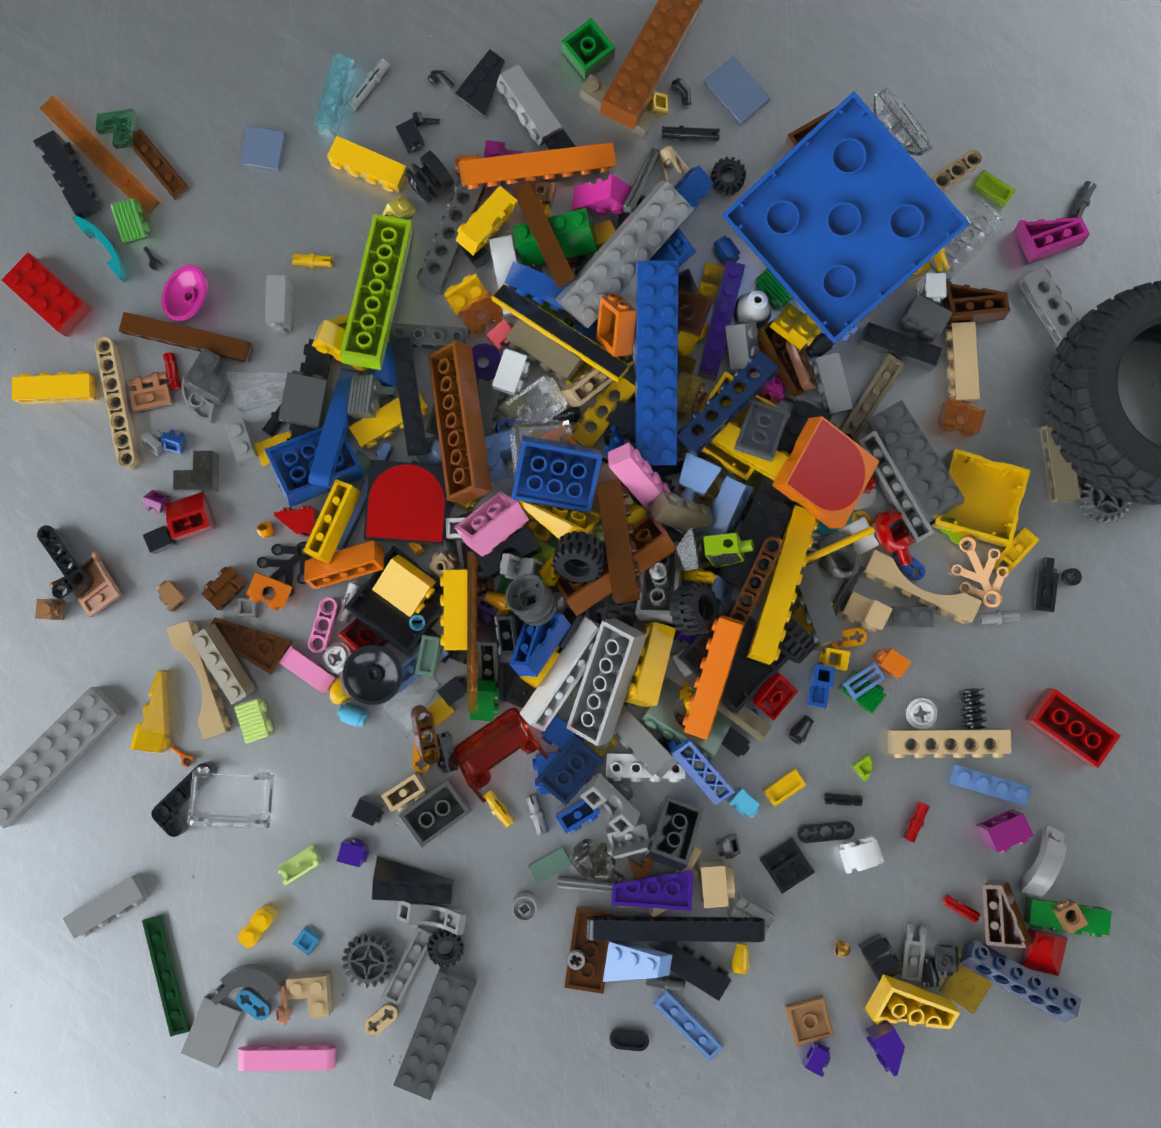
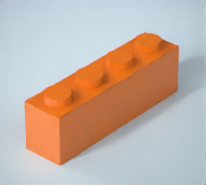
[304,540,384,590]

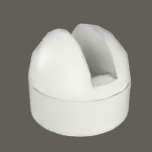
[649,563,667,580]

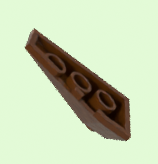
[757,319,805,397]

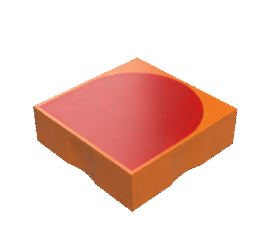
[772,416,879,529]

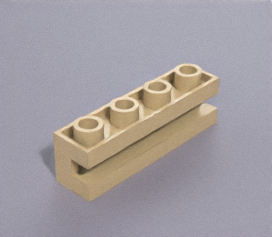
[945,322,980,403]

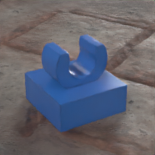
[161,429,185,455]

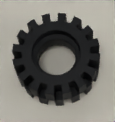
[710,157,746,195]
[427,928,464,968]

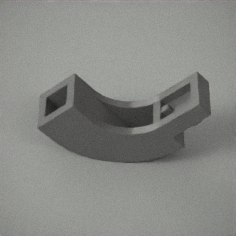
[211,964,286,1005]

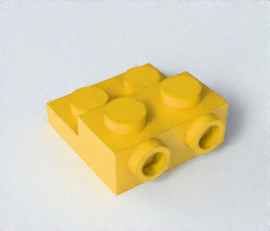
[770,303,821,350]

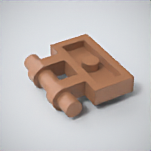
[128,372,173,412]

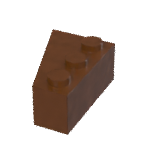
[942,281,1011,326]

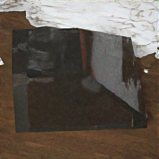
[673,527,713,572]

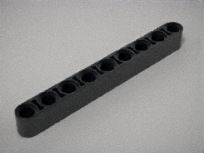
[587,916,765,942]

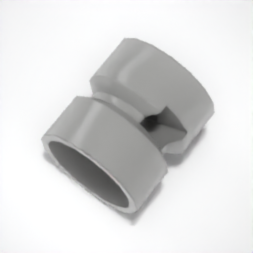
[512,891,538,922]

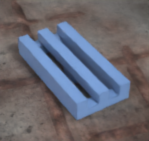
[842,661,887,700]

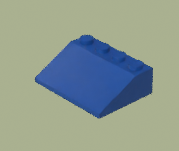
[264,427,363,507]
[511,435,603,513]

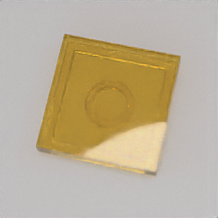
[938,957,993,1014]

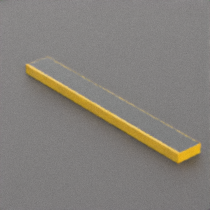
[492,284,630,383]

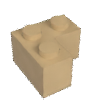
[840,592,893,632]
[286,971,333,1019]

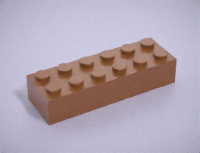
[555,514,677,616]

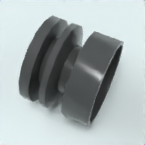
[505,574,558,626]

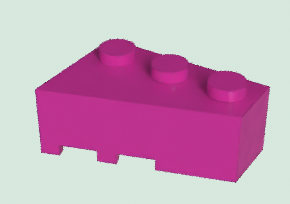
[572,174,632,216]
[1014,217,1090,264]

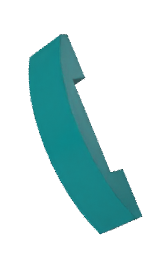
[72,216,128,283]

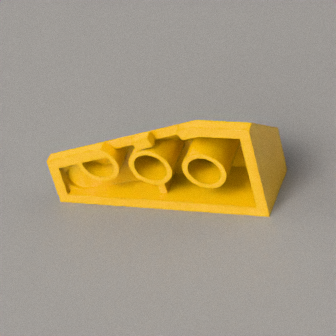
[516,500,602,539]
[130,670,171,753]

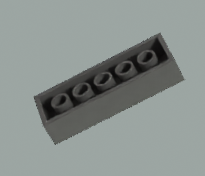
[867,400,964,523]
[393,967,477,1100]

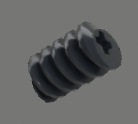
[959,688,988,729]

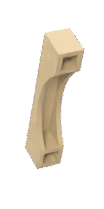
[863,550,982,624]
[166,621,231,740]

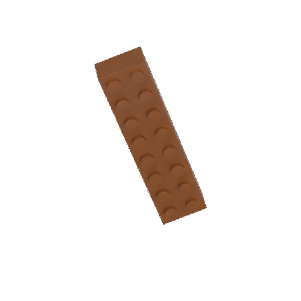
[600,0,703,130]
[428,340,492,504]

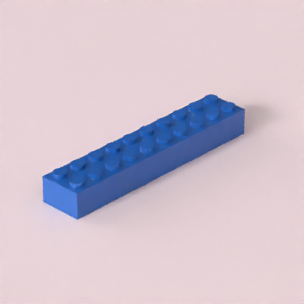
[635,260,678,465]

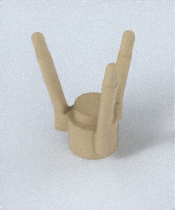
[658,146,689,181]

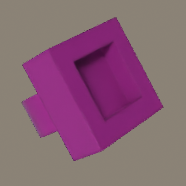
[142,490,170,515]

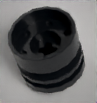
[404,150,455,204]

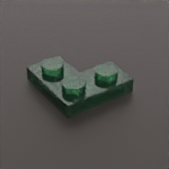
[96,109,136,149]

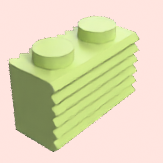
[234,698,273,743]

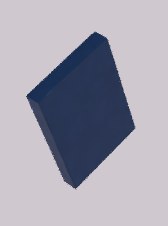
[536,734,605,806]

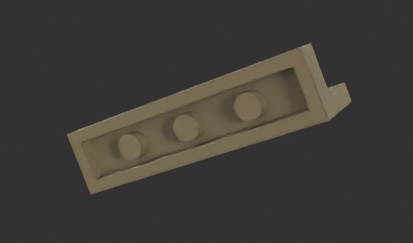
[718,701,772,743]

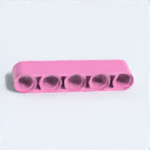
[238,1045,336,1071]

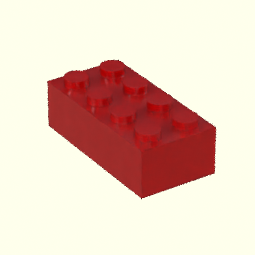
[2,252,92,337]
[1025,688,1121,768]

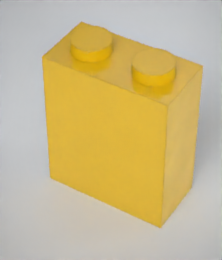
[372,554,436,617]

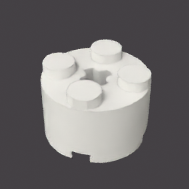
[839,836,884,874]

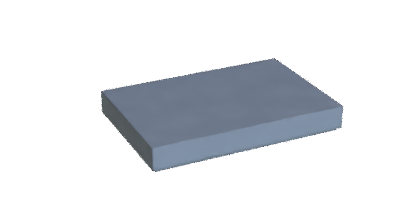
[704,56,771,125]

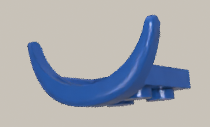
[649,228,697,268]

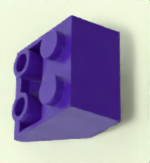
[866,1020,905,1077]

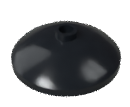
[343,645,403,705]

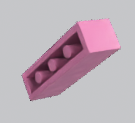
[608,443,670,512]

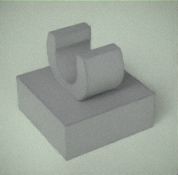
[141,430,163,456]

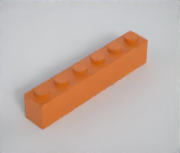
[682,615,745,740]

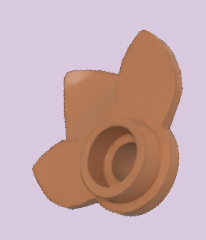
[276,986,291,1025]

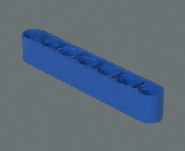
[309,368,361,488]

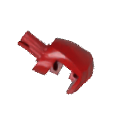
[872,509,915,566]

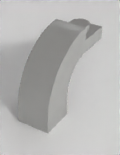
[1021,825,1067,899]
[397,901,466,935]

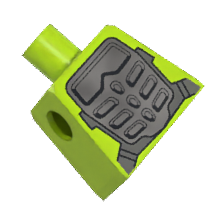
[704,533,754,568]

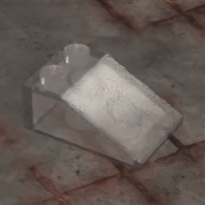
[500,373,571,440]

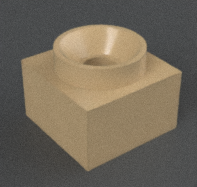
[698,860,735,908]

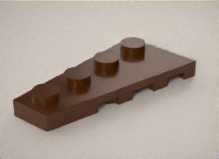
[210,617,293,675]

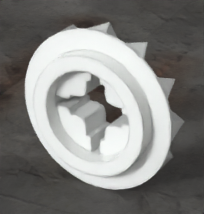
[323,642,351,674]
[905,698,937,730]

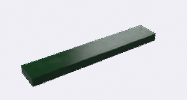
[142,914,191,1037]

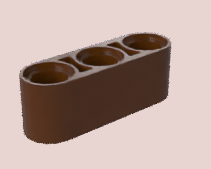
[411,705,440,765]

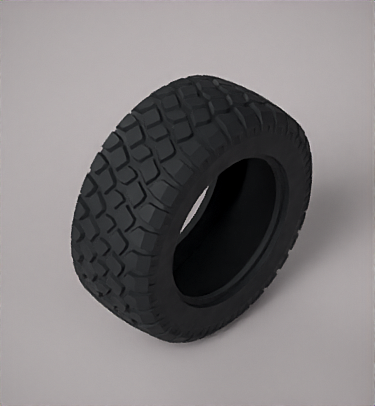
[1044,280,1161,505]

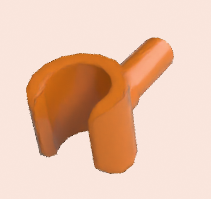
[170,745,194,767]

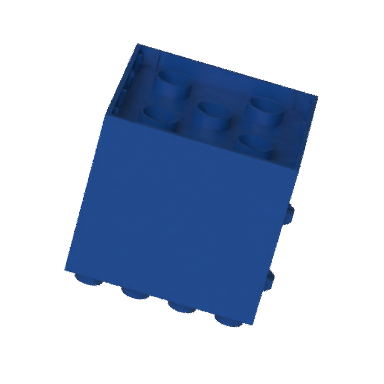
[721,91,970,343]

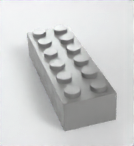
[566,618,647,746]

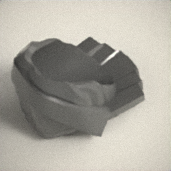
[817,531,860,579]

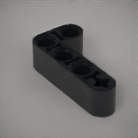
[37,525,93,603]
[151,761,217,837]

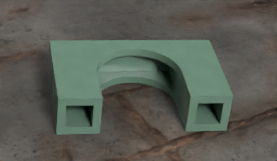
[641,677,732,761]

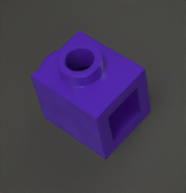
[337,839,369,867]

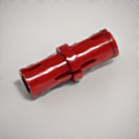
[903,801,930,843]

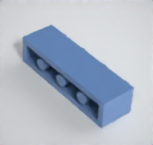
[695,476,754,552]

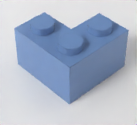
[485,429,520,483]

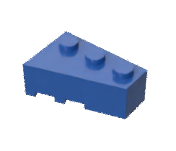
[504,261,567,312]
[510,613,571,677]

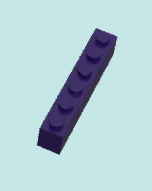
[697,260,745,381]

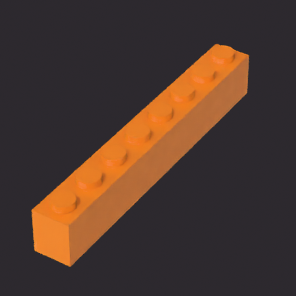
[459,142,616,189]

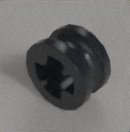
[1061,568,1082,586]

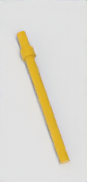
[767,526,875,581]

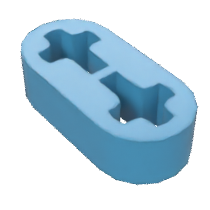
[236,988,272,1021]

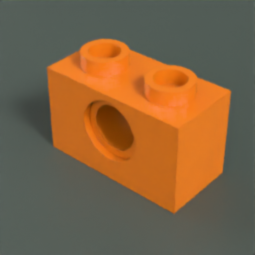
[246,572,293,611]
[873,648,912,679]

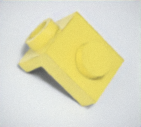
[382,195,416,219]

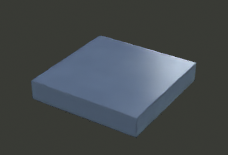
[240,126,286,171]

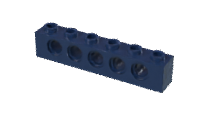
[677,352,778,457]
[959,939,1081,1023]

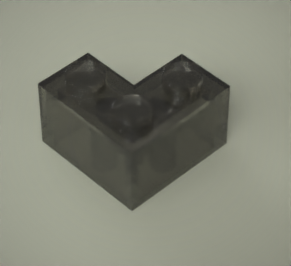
[173,451,219,492]

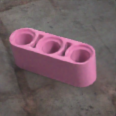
[308,597,340,653]
[279,646,337,694]

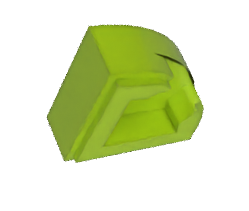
[852,754,872,782]

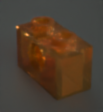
[458,292,504,336]
[937,399,986,437]

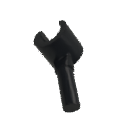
[412,112,440,126]
[143,246,163,271]

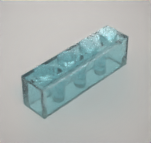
[314,53,356,138]

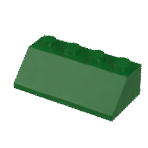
[513,208,598,266]

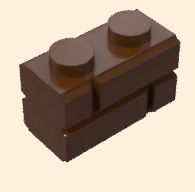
[201,566,250,611]

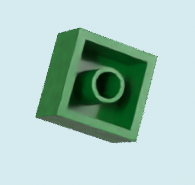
[561,18,615,79]

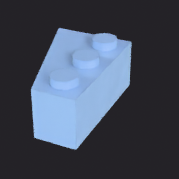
[603,941,672,982]

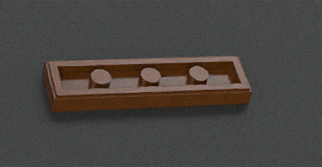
[126,129,189,200]

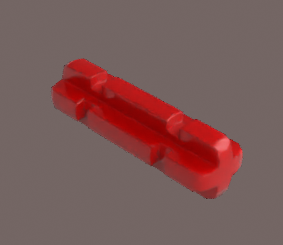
[163,352,181,390]
[942,895,981,922]

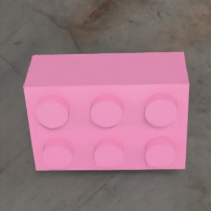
[455,491,529,557]

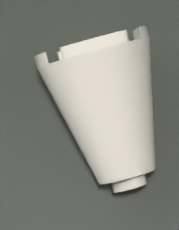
[733,291,772,329]

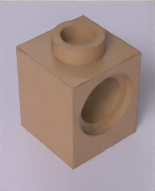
[1052,899,1088,934]

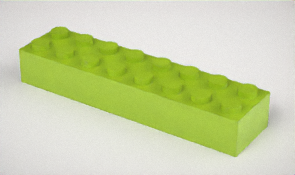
[340,214,413,370]

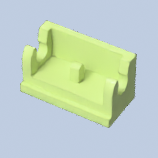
[277,845,323,886]

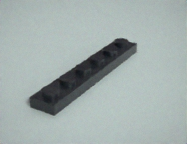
[391,337,428,457]

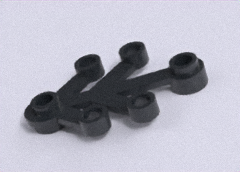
[257,541,312,597]

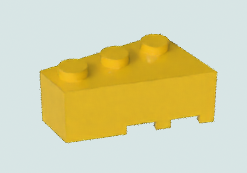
[456,186,518,255]

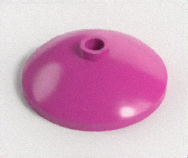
[161,265,208,321]

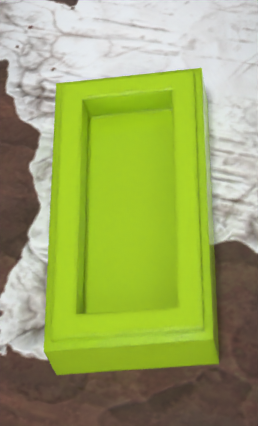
[972,170,1016,208]

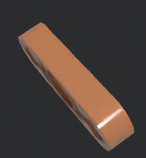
[786,340,817,392]

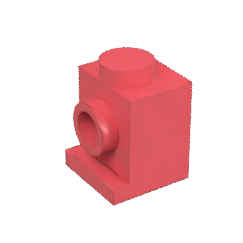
[486,320,514,353]

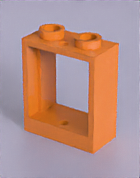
[596,293,637,357]

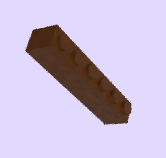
[597,480,643,604]

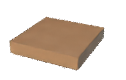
[785,995,834,1046]

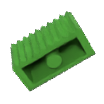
[110,198,150,243]

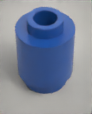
[713,235,741,264]

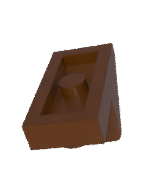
[628,852,655,880]

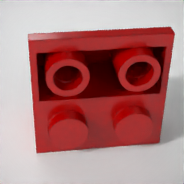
[166,492,216,541]
[274,505,321,537]

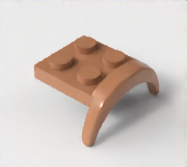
[50,552,122,617]

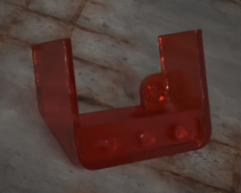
[453,708,549,803]

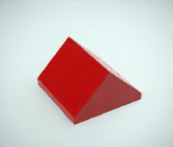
[338,619,388,651]

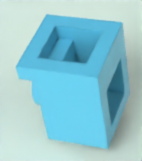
[727,787,760,818]

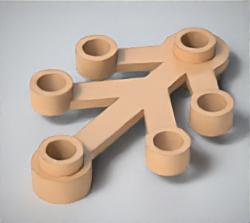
[951,536,1009,608]

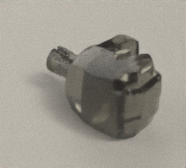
[572,839,625,883]

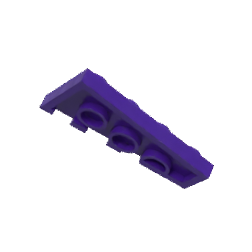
[611,869,694,911]

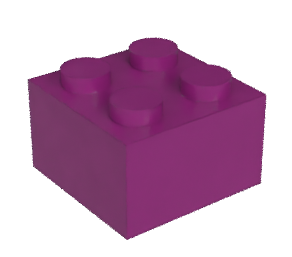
[976,809,1034,853]

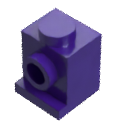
[802,1041,831,1077]

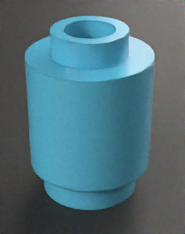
[337,702,368,727]

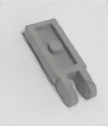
[900,923,926,983]

